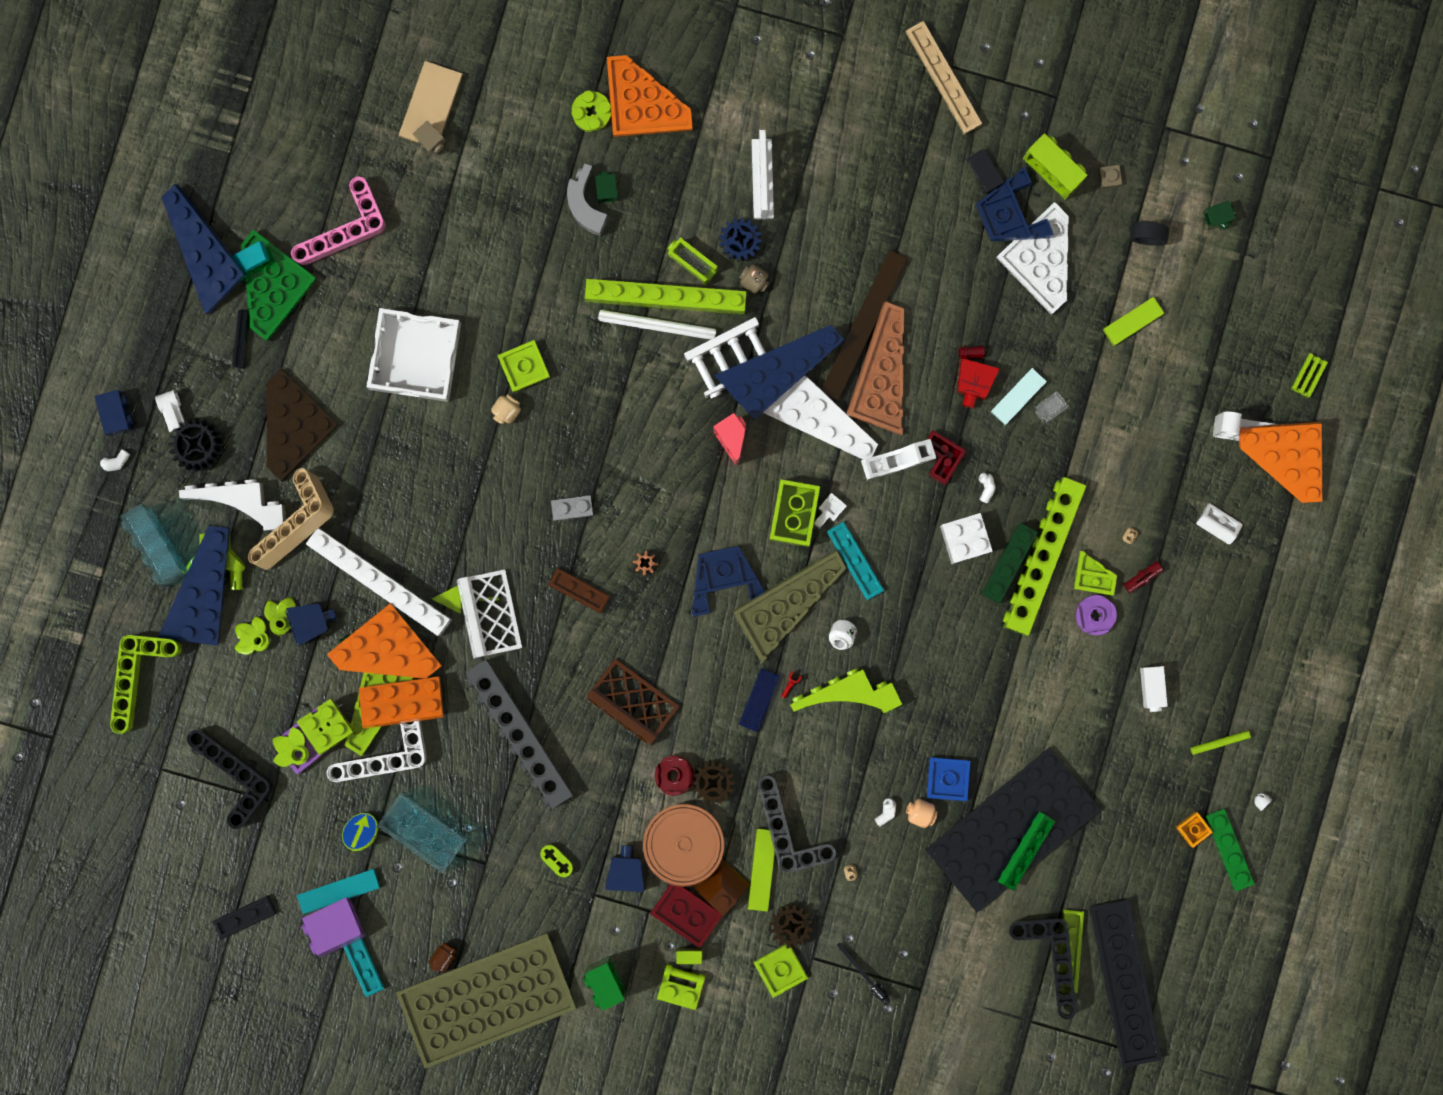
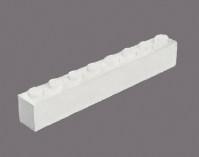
[306,528,452,636]

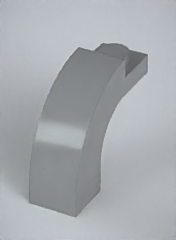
[567,163,608,237]

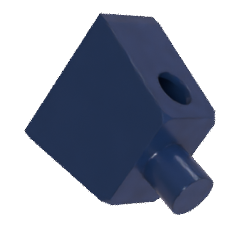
[285,604,336,647]
[605,845,644,892]

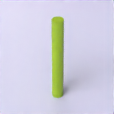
[1190,731,1251,755]

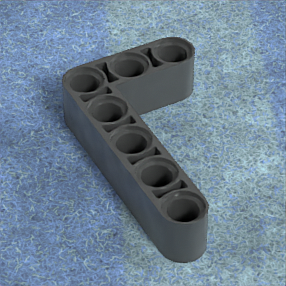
[758,775,836,873]

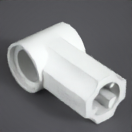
[155,389,186,432]

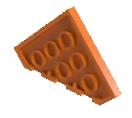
[607,55,693,137]
[1239,422,1322,503]
[327,603,442,679]

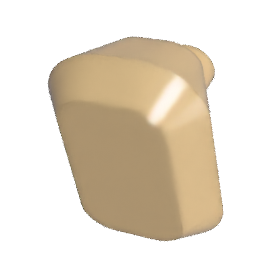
[1123,528,1138,544]
[844,865,858,881]

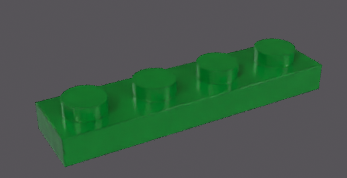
[1204,808,1254,892]
[998,812,1055,891]

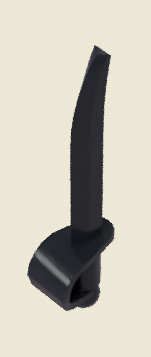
[837,943,890,1005]

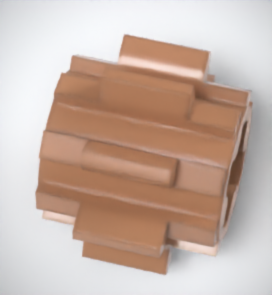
[633,551,658,576]

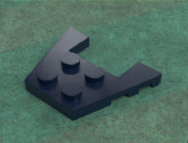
[976,167,1054,241]
[692,545,765,617]

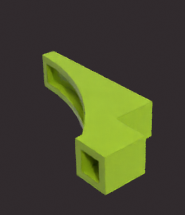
[790,668,902,713]

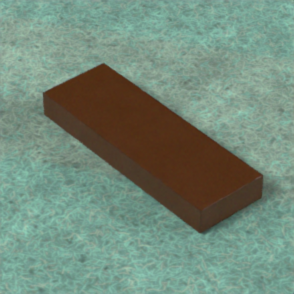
[548,568,611,614]

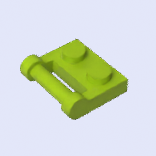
[657,964,706,1010]

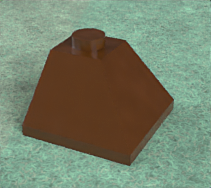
[694,859,750,916]

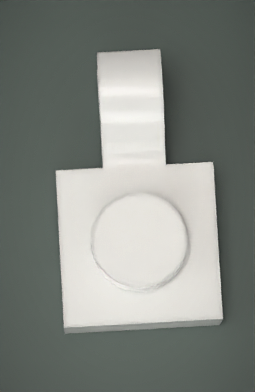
[814,493,846,529]

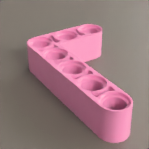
[291,177,386,265]

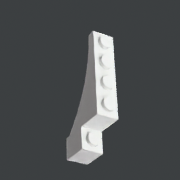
[179,479,286,532]

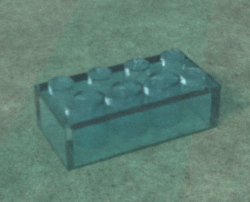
[120,504,188,587]
[377,792,469,874]

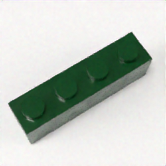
[980,523,1038,604]

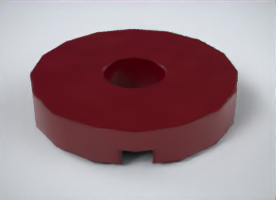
[655,755,694,796]

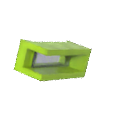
[668,237,718,286]

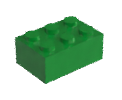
[583,956,627,1011]

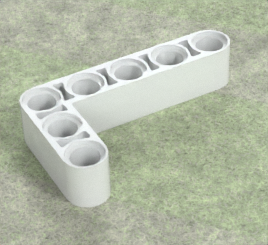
[1213,412,1279,441]
[327,721,427,782]

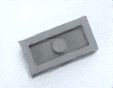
[551,495,593,521]

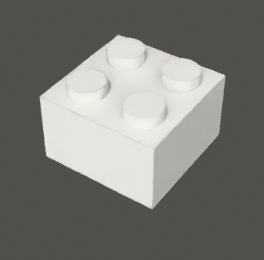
[940,513,993,564]

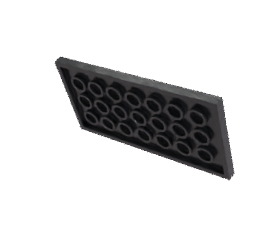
[925,747,1101,913]

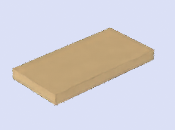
[399,61,463,144]

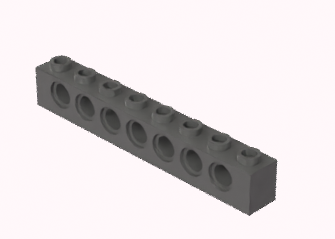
[465,659,574,809]

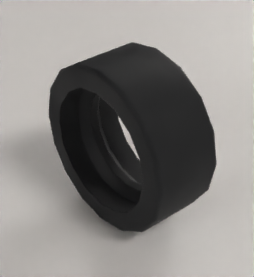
[1130,221,1169,246]

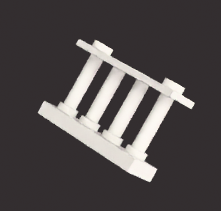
[684,317,766,399]

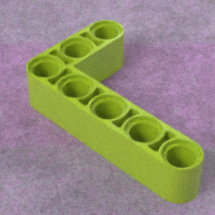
[110,635,182,734]

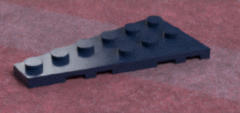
[162,184,247,314]
[714,325,844,420]
[158,524,230,646]

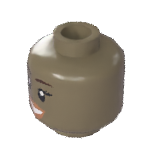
[739,264,769,294]

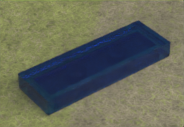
[738,669,780,732]

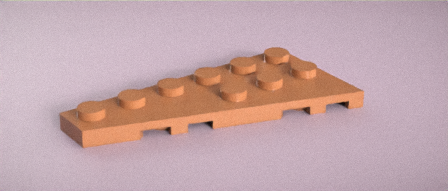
[846,302,904,435]

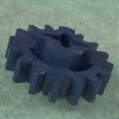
[719,218,762,262]

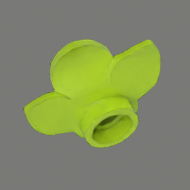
[264,597,296,635]
[235,617,270,655]
[273,727,309,767]

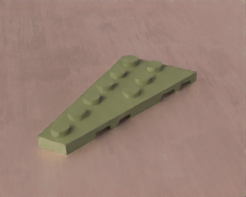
[733,550,846,663]

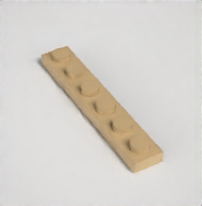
[906,21,982,135]

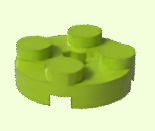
[572,91,611,132]

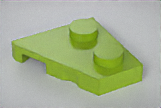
[1073,551,1117,596]

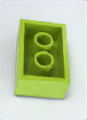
[1023,133,1088,200]
[769,479,820,547]

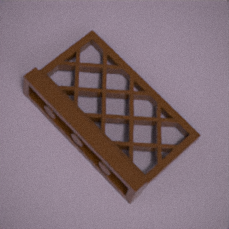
[586,659,679,746]

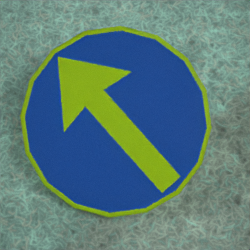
[342,813,379,851]

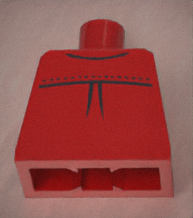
[957,358,999,408]

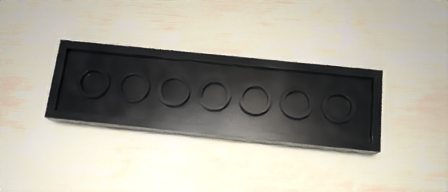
[1089,899,1162,1068]

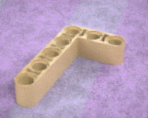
[248,468,334,570]

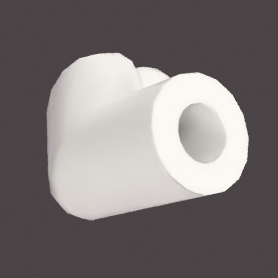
[100,449,131,471]
[979,473,996,504]
[874,798,896,827]

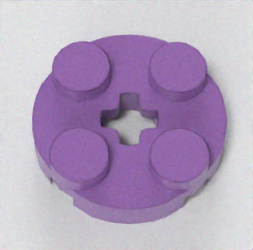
[1075,595,1117,635]

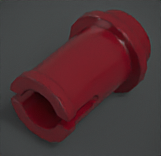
[958,345,985,359]

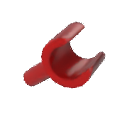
[781,671,801,698]

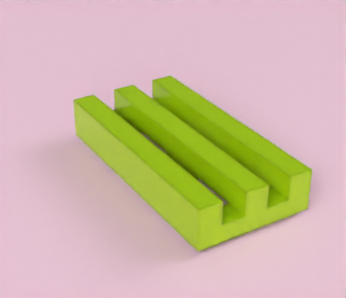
[1291,353,1328,398]

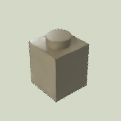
[413,120,446,155]

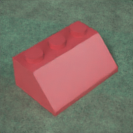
[714,413,746,465]

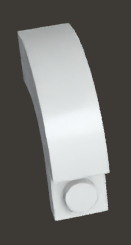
[861,439,936,480]

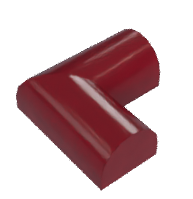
[926,430,966,485]

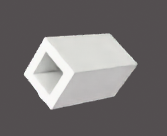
[1140,666,1167,712]

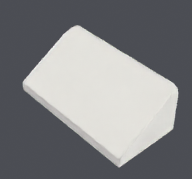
[1196,503,1243,545]

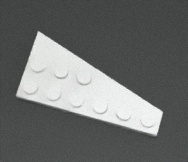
[763,375,878,459]

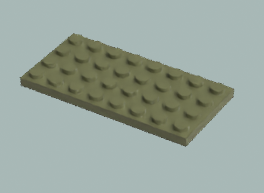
[396,932,577,1069]

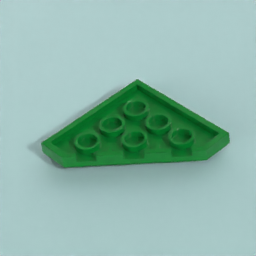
[241,230,317,342]

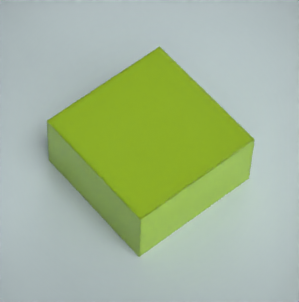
[676,948,702,964]

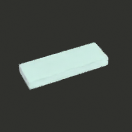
[991,368,1047,425]

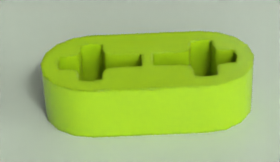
[540,844,573,877]

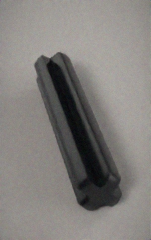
[232,309,249,369]

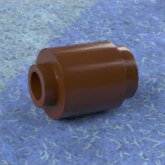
[428,942,457,974]

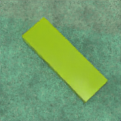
[1103,297,1164,346]

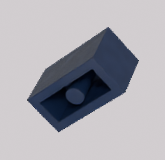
[95,390,134,436]

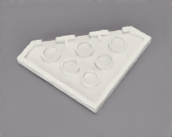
[996,202,1069,315]

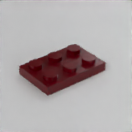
[650,885,722,948]

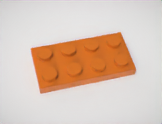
[359,677,444,729]

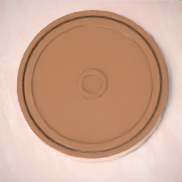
[643,804,724,887]

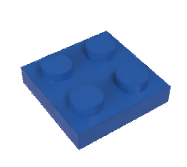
[926,757,970,801]

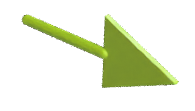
[432,586,499,614]

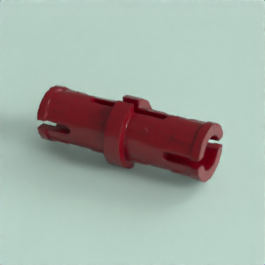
[1123,561,1163,594]

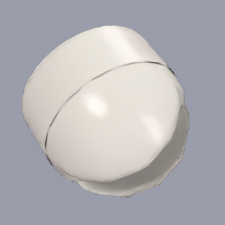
[1254,793,1272,811]

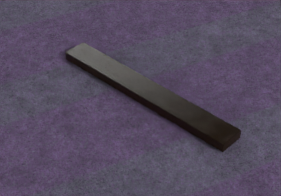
[821,250,907,402]

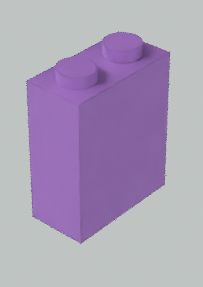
[302,898,366,957]

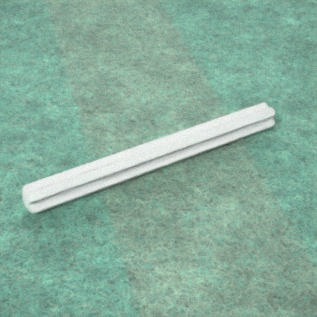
[598,310,716,340]

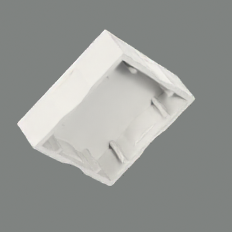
[367,308,461,402]

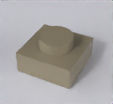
[1099,165,1122,189]

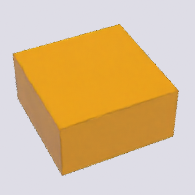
[1175,812,1213,848]

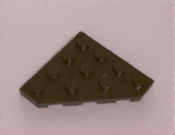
[267,369,338,482]

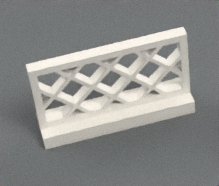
[752,130,774,219]
[457,570,522,659]

